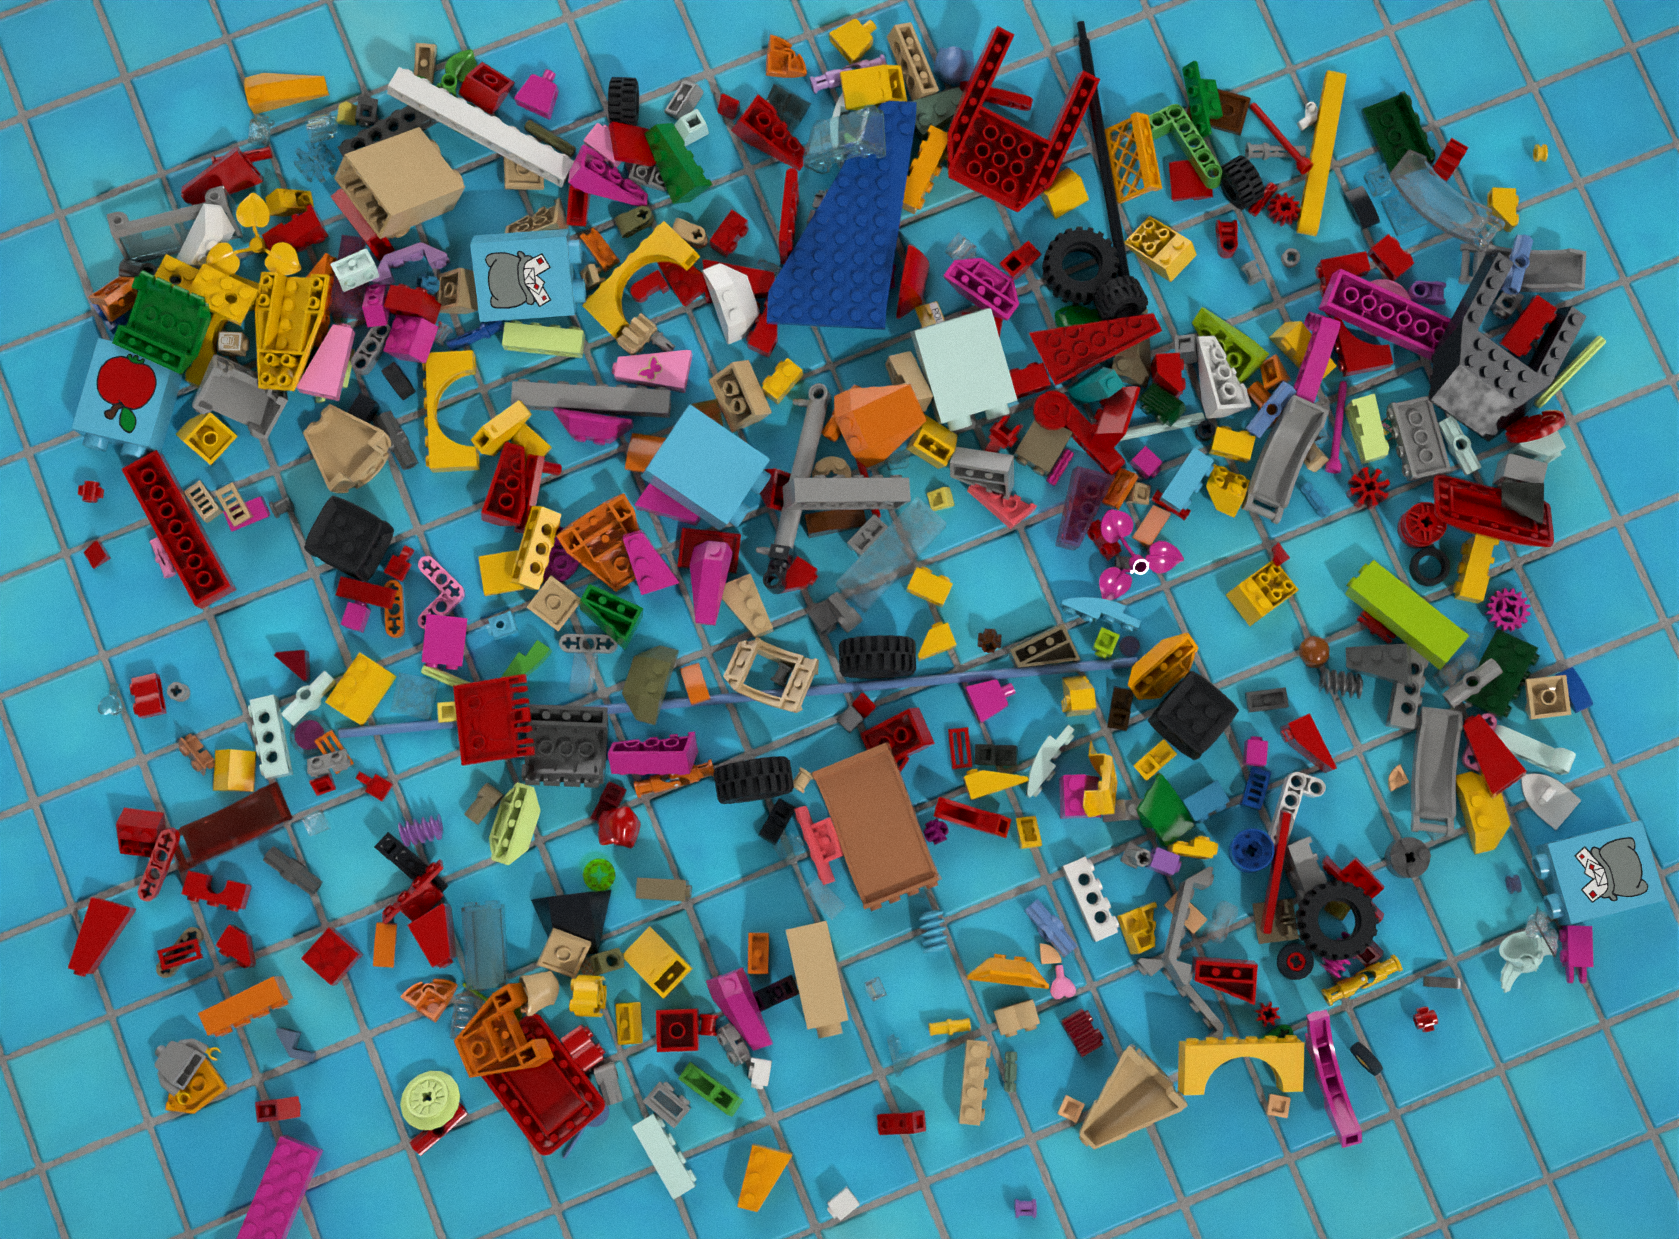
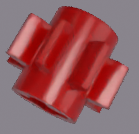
[77,481,104,503]
[1254,1002,1280,1027]
[1413,1006,1438,1033]

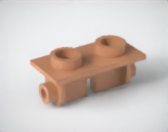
[178,734,216,776]

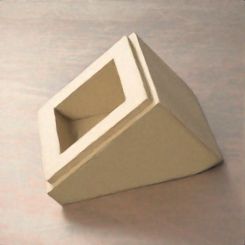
[1304,442,1329,472]
[1125,482,1151,505]

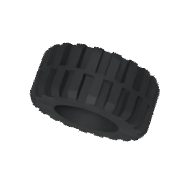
[1042,226,1119,306]
[839,635,916,679]
[713,756,794,804]
[1295,881,1379,960]

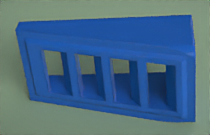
[1240,766,1271,811]

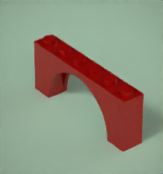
[1315,251,1394,377]

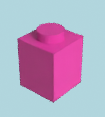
[1130,446,1163,480]
[341,600,371,633]
[1243,736,1268,767]

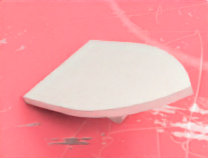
[1521,774,1581,830]

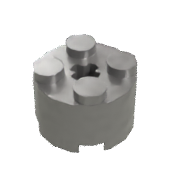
[1384,837,1431,878]

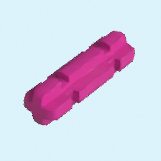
[1046,449,1074,486]

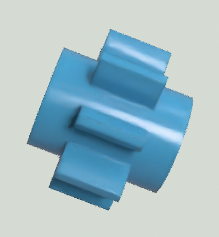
[415,271,440,295]

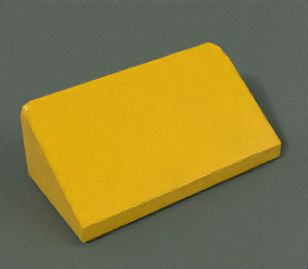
[615,1002,643,1045]

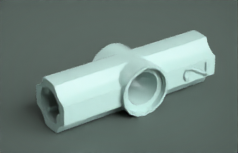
[1438,416,1482,476]
[281,671,337,726]

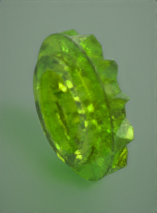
[583,859,616,891]

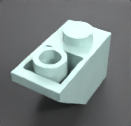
[674,109,709,146]

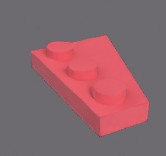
[967,483,1037,529]

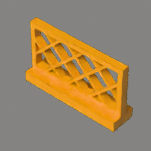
[1105,112,1162,204]

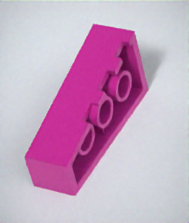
[608,731,698,775]

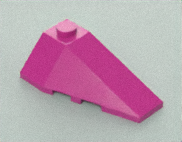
[568,144,648,206]
[690,541,733,626]
[706,967,773,1051]

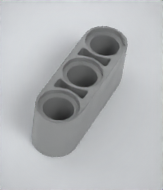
[351,323,391,375]

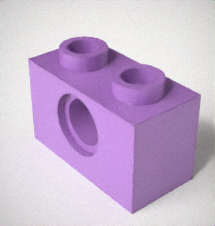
[1145,847,1182,877]

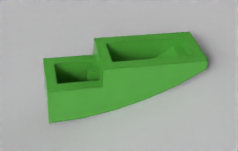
[501,640,553,678]
[678,1062,744,1117]

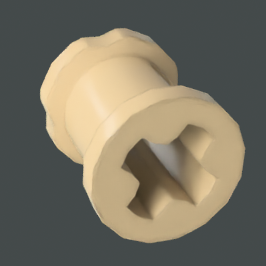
[793,767,814,793]

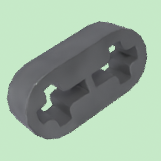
[1423,976,1462,989]

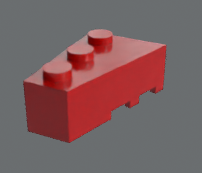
[1499,295,1557,357]

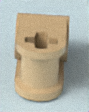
[672,218,708,249]

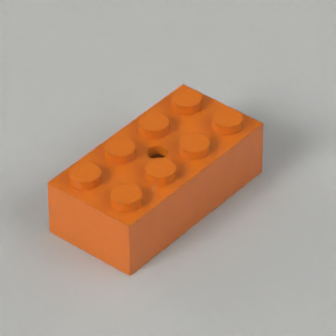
[198,976,293,1037]

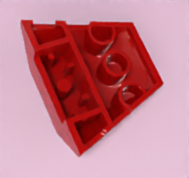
[896,244,930,319]

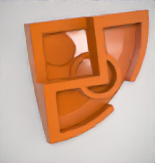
[765,35,807,78]
[400,979,458,1023]

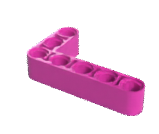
[1293,312,1340,403]

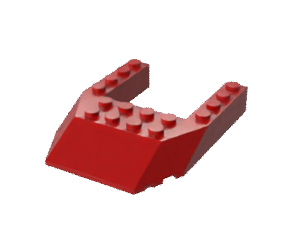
[947,26,1100,212]

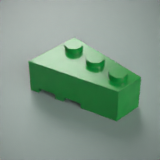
[580,584,643,650]

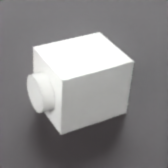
[827,1186,860,1221]

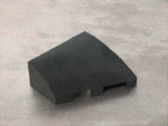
[1501,482,1544,525]

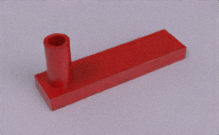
[514,454,562,534]

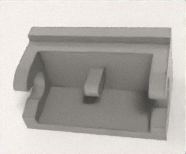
[847,514,889,557]

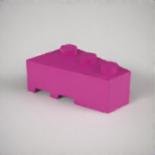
[635,483,702,526]
[623,529,680,595]

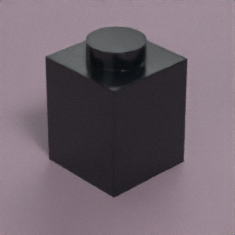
[347,393,380,424]

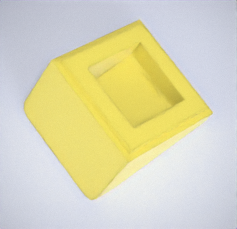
[927,487,955,512]
[437,701,457,723]

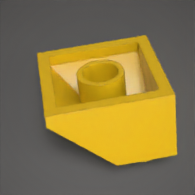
[176,412,238,465]

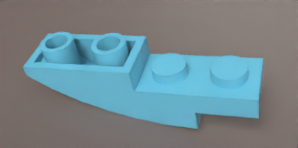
[1059,597,1141,632]

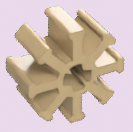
[617,313,658,356]

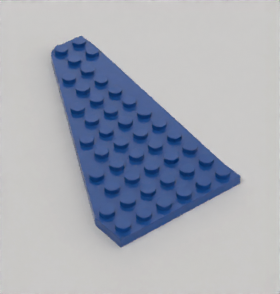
[767,101,917,330]

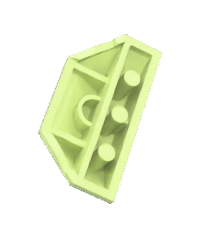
[489,782,541,865]

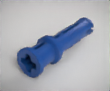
[446,320,504,351]

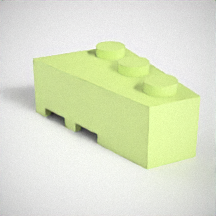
[1344,394,1389,464]

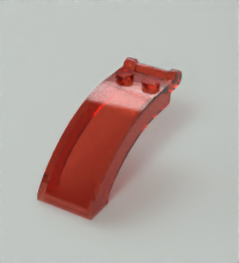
[166,782,293,873]

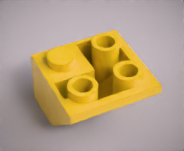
[1206,464,1250,518]

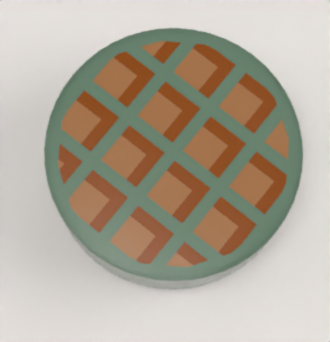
[580,957,595,975]

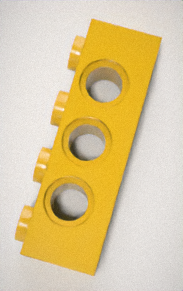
[509,506,562,590]

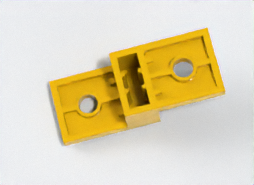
[155,254,258,326]

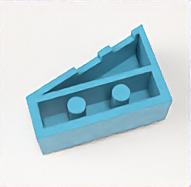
[1159,448,1214,512]

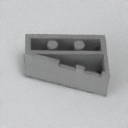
[950,447,1014,500]

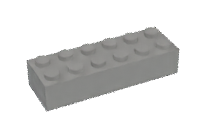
[783,475,911,510]

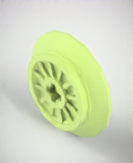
[400,1071,460,1130]

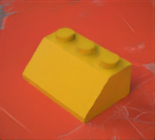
[325,652,397,726]

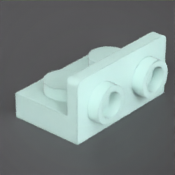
[330,248,380,292]

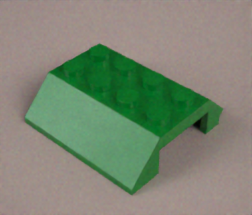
[112,271,211,374]

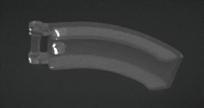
[1390,149,1505,252]

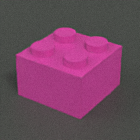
[383,315,438,364]

